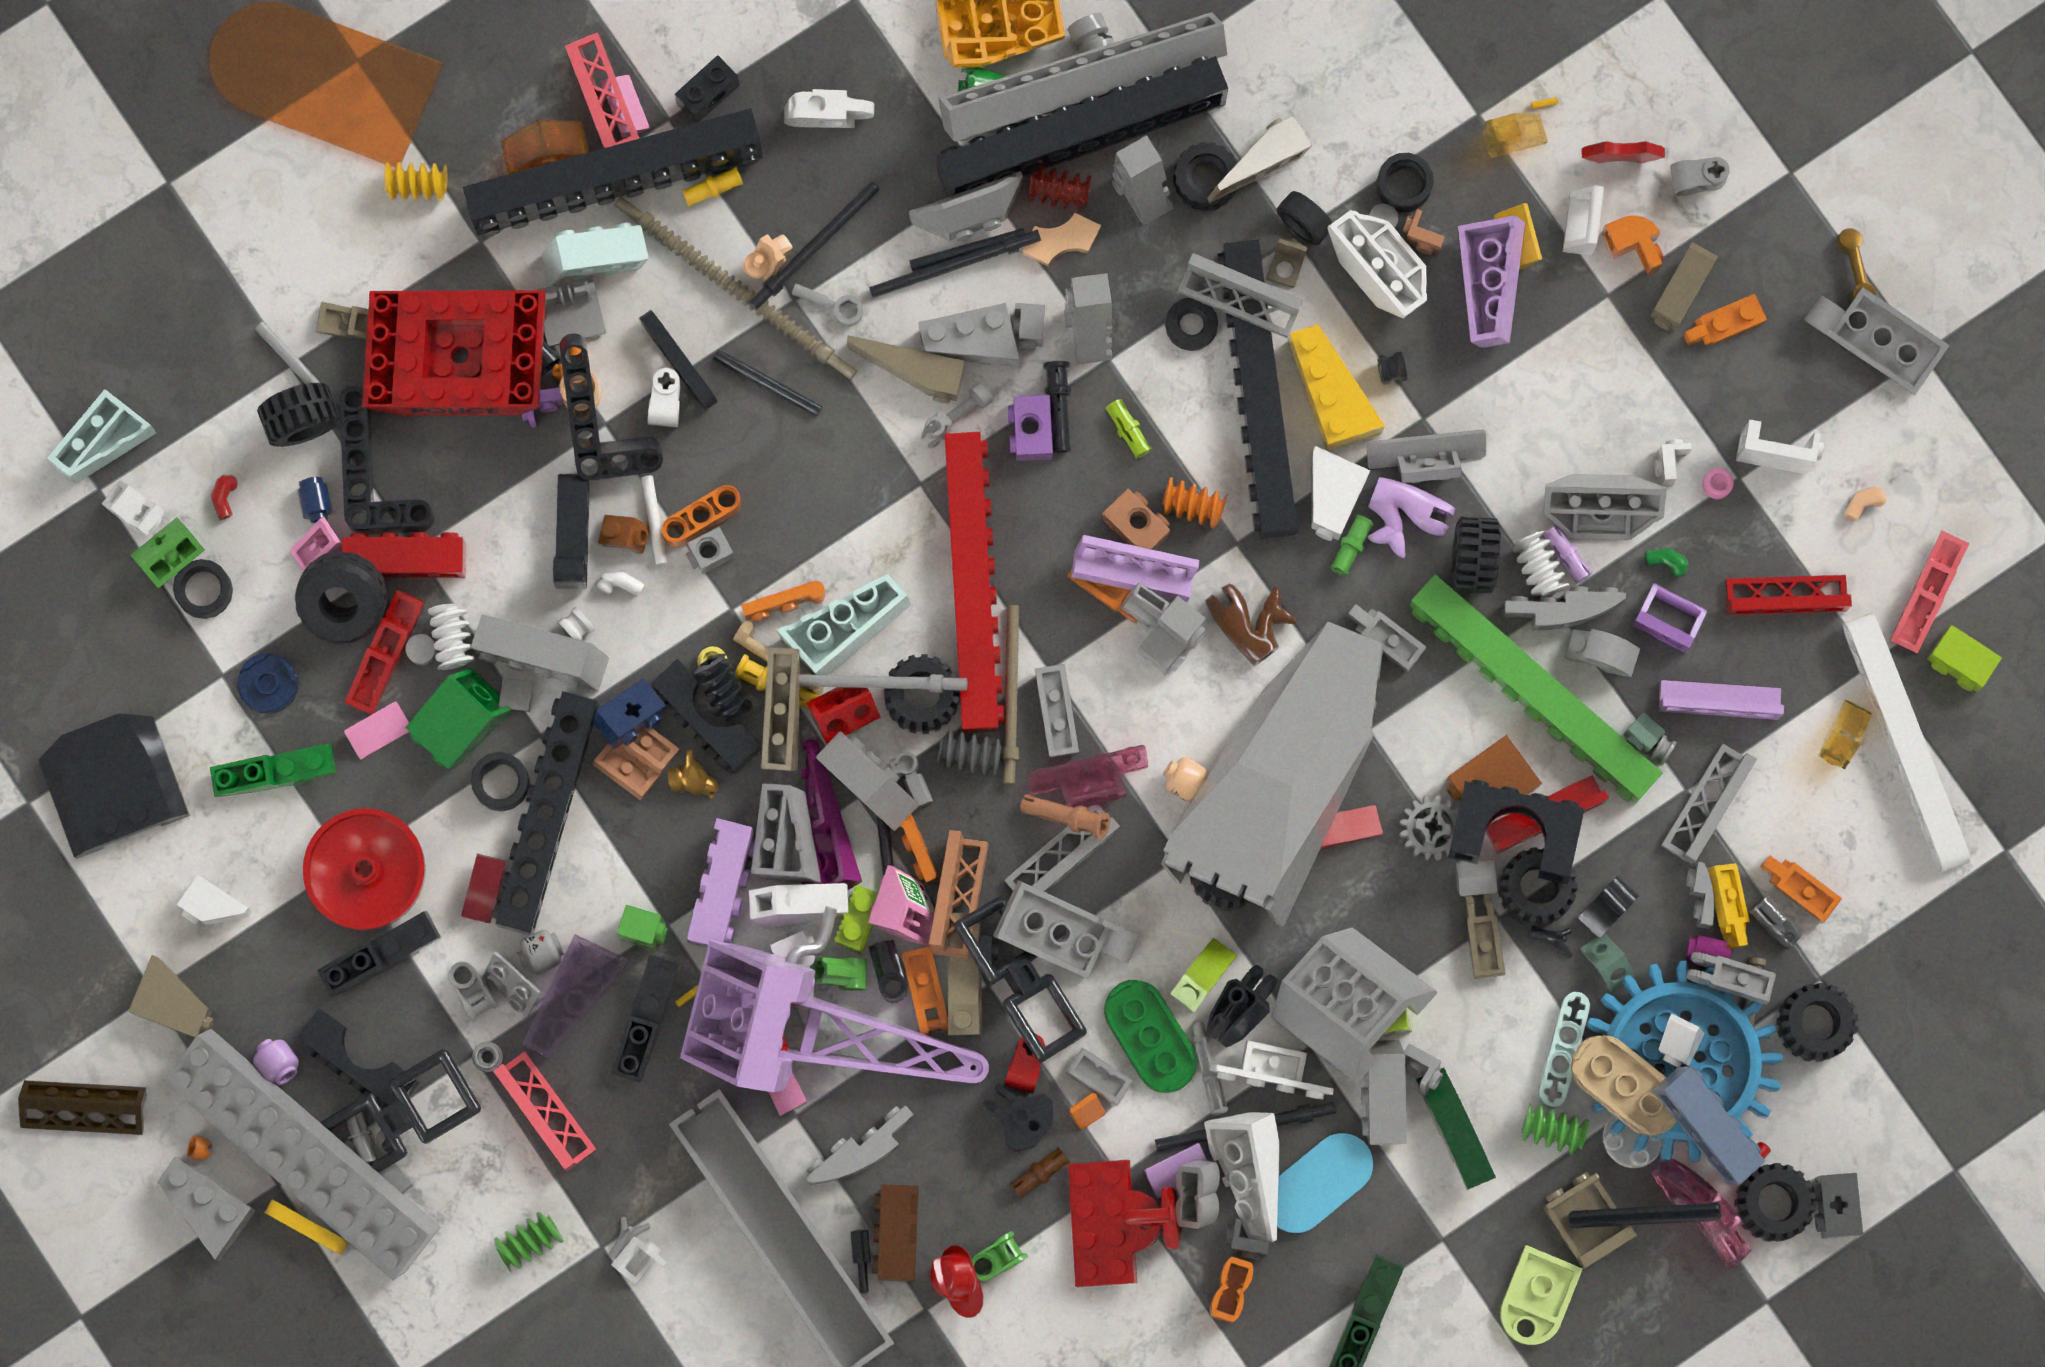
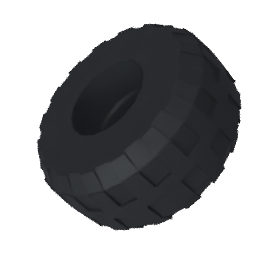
[295,551,388,644]

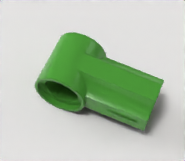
[810,957,867,991]

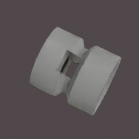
[1067,13,1115,54]

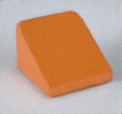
[1069,1093,1105,1130]

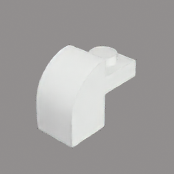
[102,481,165,537]

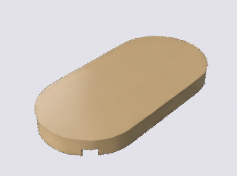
[1571,1035,1677,1136]

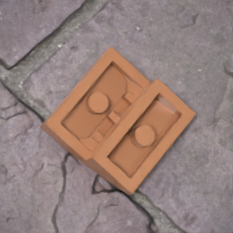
[593,715,680,801]

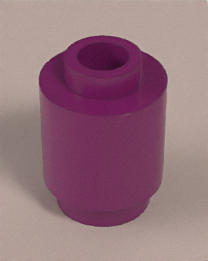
[1685,935,1732,968]

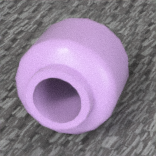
[253,1039,299,1085]

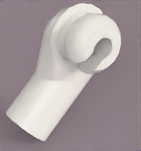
[597,572,644,597]

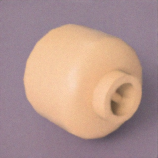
[1163,757,1208,802]

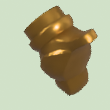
[668,749,718,798]

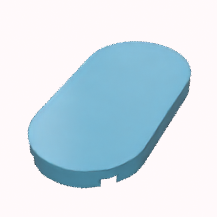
[1277,1133,1373,1233]

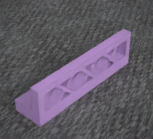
[1071,535,1199,602]
[1658,680,1784,720]

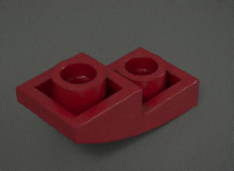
[461,853,506,924]

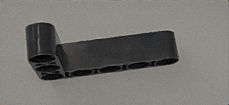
[560,333,663,481]
[339,385,435,535]

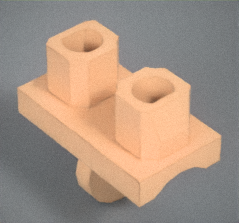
[743,234,793,281]

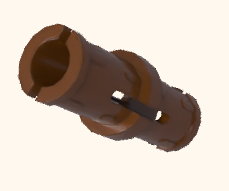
[1010,1146,1070,1199]

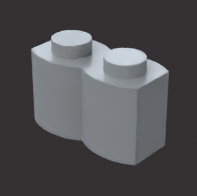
[1175,1160,1220,1229]

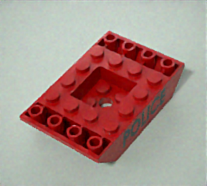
[362,290,546,416]

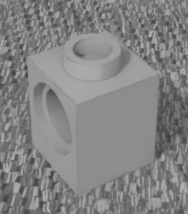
[686,526,735,574]

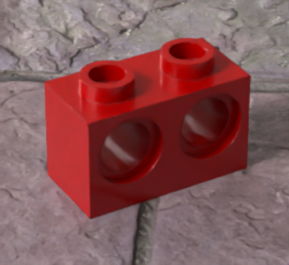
[806,687,881,744]

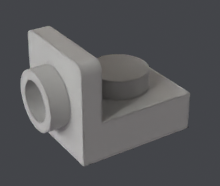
[1404,1044,1443,1096]

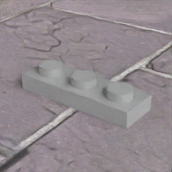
[1035,664,1079,758]

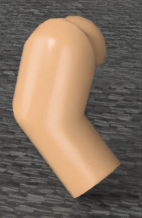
[1844,486,1887,521]

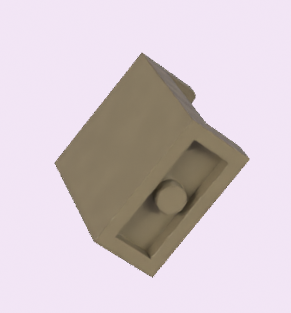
[1542,1172,1637,1269]

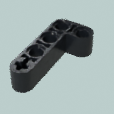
[553,474,590,589]

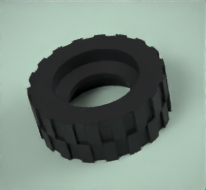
[1173,142,1237,211]

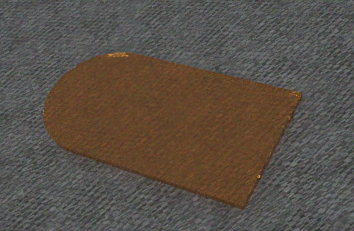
[209,2,443,168]

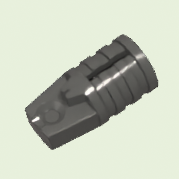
[1749,894,1802,949]

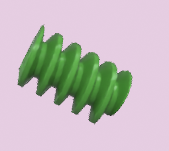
[1522,1103,1589,1155]
[494,1212,564,1272]

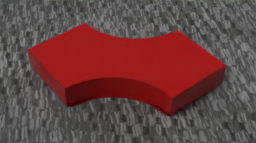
[1581,141,1665,164]

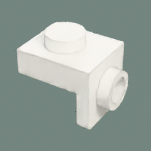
[1654,439,1692,486]
[611,1236,667,1284]

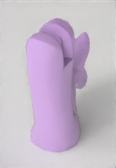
[1367,477,1455,558]

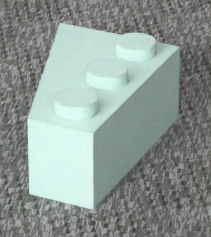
[47,389,156,484]

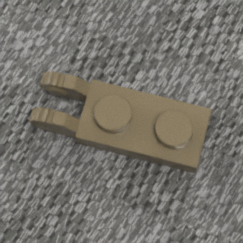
[1464,893,1505,979]

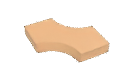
[1022,213,1101,267]

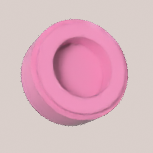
[1702,468,1734,499]

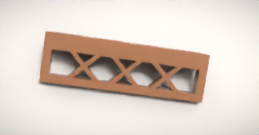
[929,830,989,958]

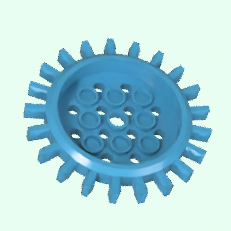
[1586,961,1783,1163]

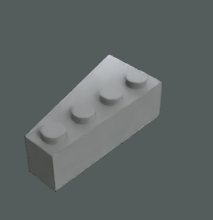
[1064,273,1113,365]

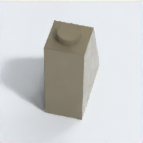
[1650,242,1718,331]
[128,955,214,1038]

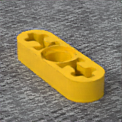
[264,1199,349,1255]

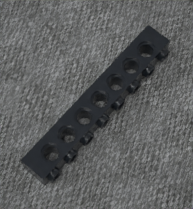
[492,691,599,935]

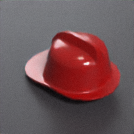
[930,1245,984,1318]

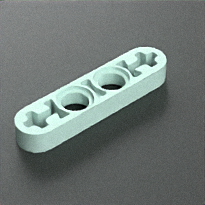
[1538,992,1590,1108]

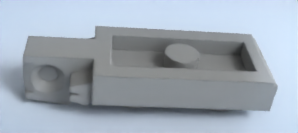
[1347,604,1427,672]

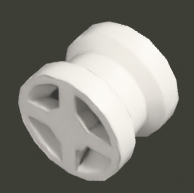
[557,607,595,641]

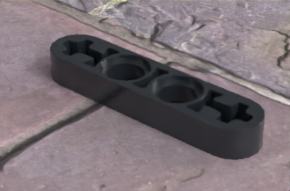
[638,310,718,411]

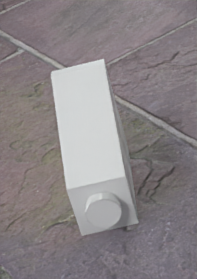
[1311,446,1370,541]

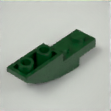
[1329,1254,1404,1367]

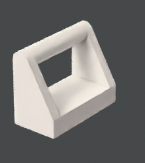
[1562,185,1604,256]

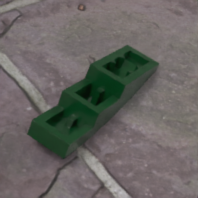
[1416,1067,1496,1190]

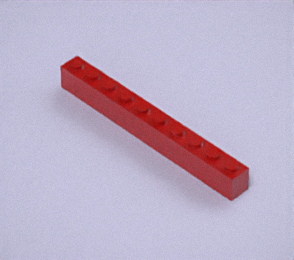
[945,431,1004,734]

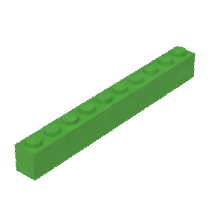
[1409,574,1663,804]

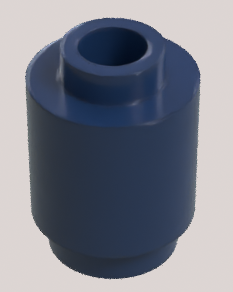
[297,477,333,523]

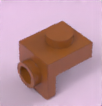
[598,515,649,554]

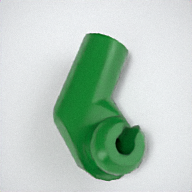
[1645,548,1688,576]

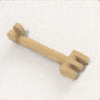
[733,621,824,695]

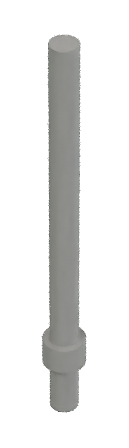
[799,674,968,693]

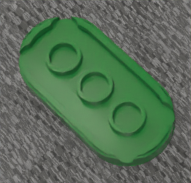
[1104,980,1197,1093]

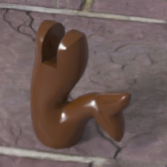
[1205,583,1296,666]

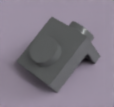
[1225,1218,1269,1260]

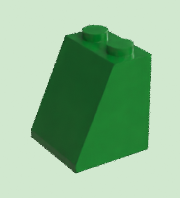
[405,667,513,769]

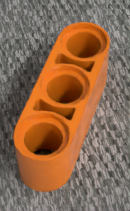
[662,485,741,548]

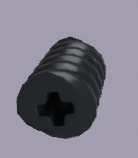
[693,653,753,721]

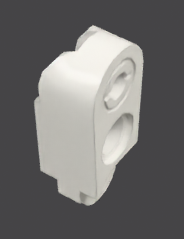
[784,89,874,128]

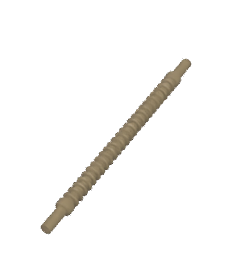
[614,196,857,380]

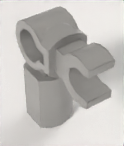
[880,752,933,810]

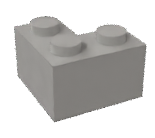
[1138,596,1206,675]

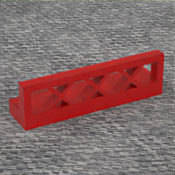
[1725,575,1852,615]
[1486,775,1609,854]

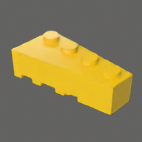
[1288,324,1385,451]

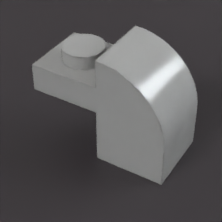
[1564,629,1640,677]

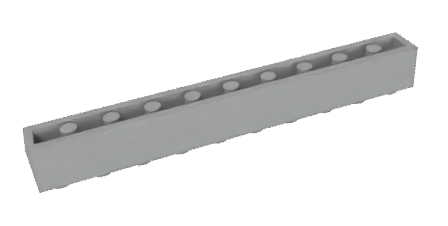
[939,12,1227,142]

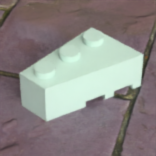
[542,223,649,287]

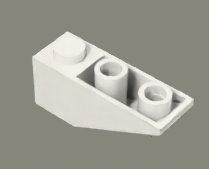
[749,883,848,929]

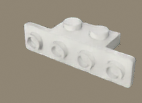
[1210,1041,1334,1100]

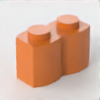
[1210,1256,1253,1324]

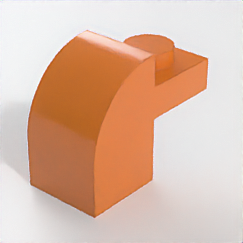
[1601,215,1664,275]

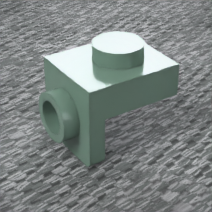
[1623,713,1665,754]

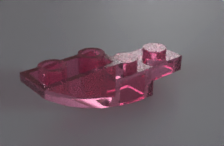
[1651,1157,1752,1269]

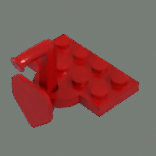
[1068,1160,1183,1288]

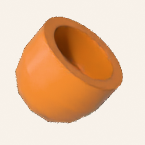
[187,1135,212,1161]

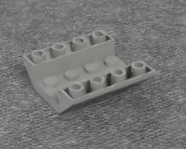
[1272,927,1437,1083]

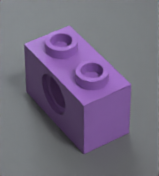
[1008,395,1053,461]

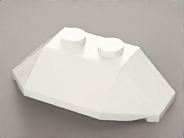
[1328,210,1427,319]

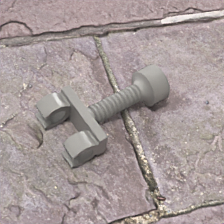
[921,382,993,448]

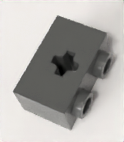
[1811,1173,1863,1239]

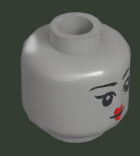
[517,930,564,974]

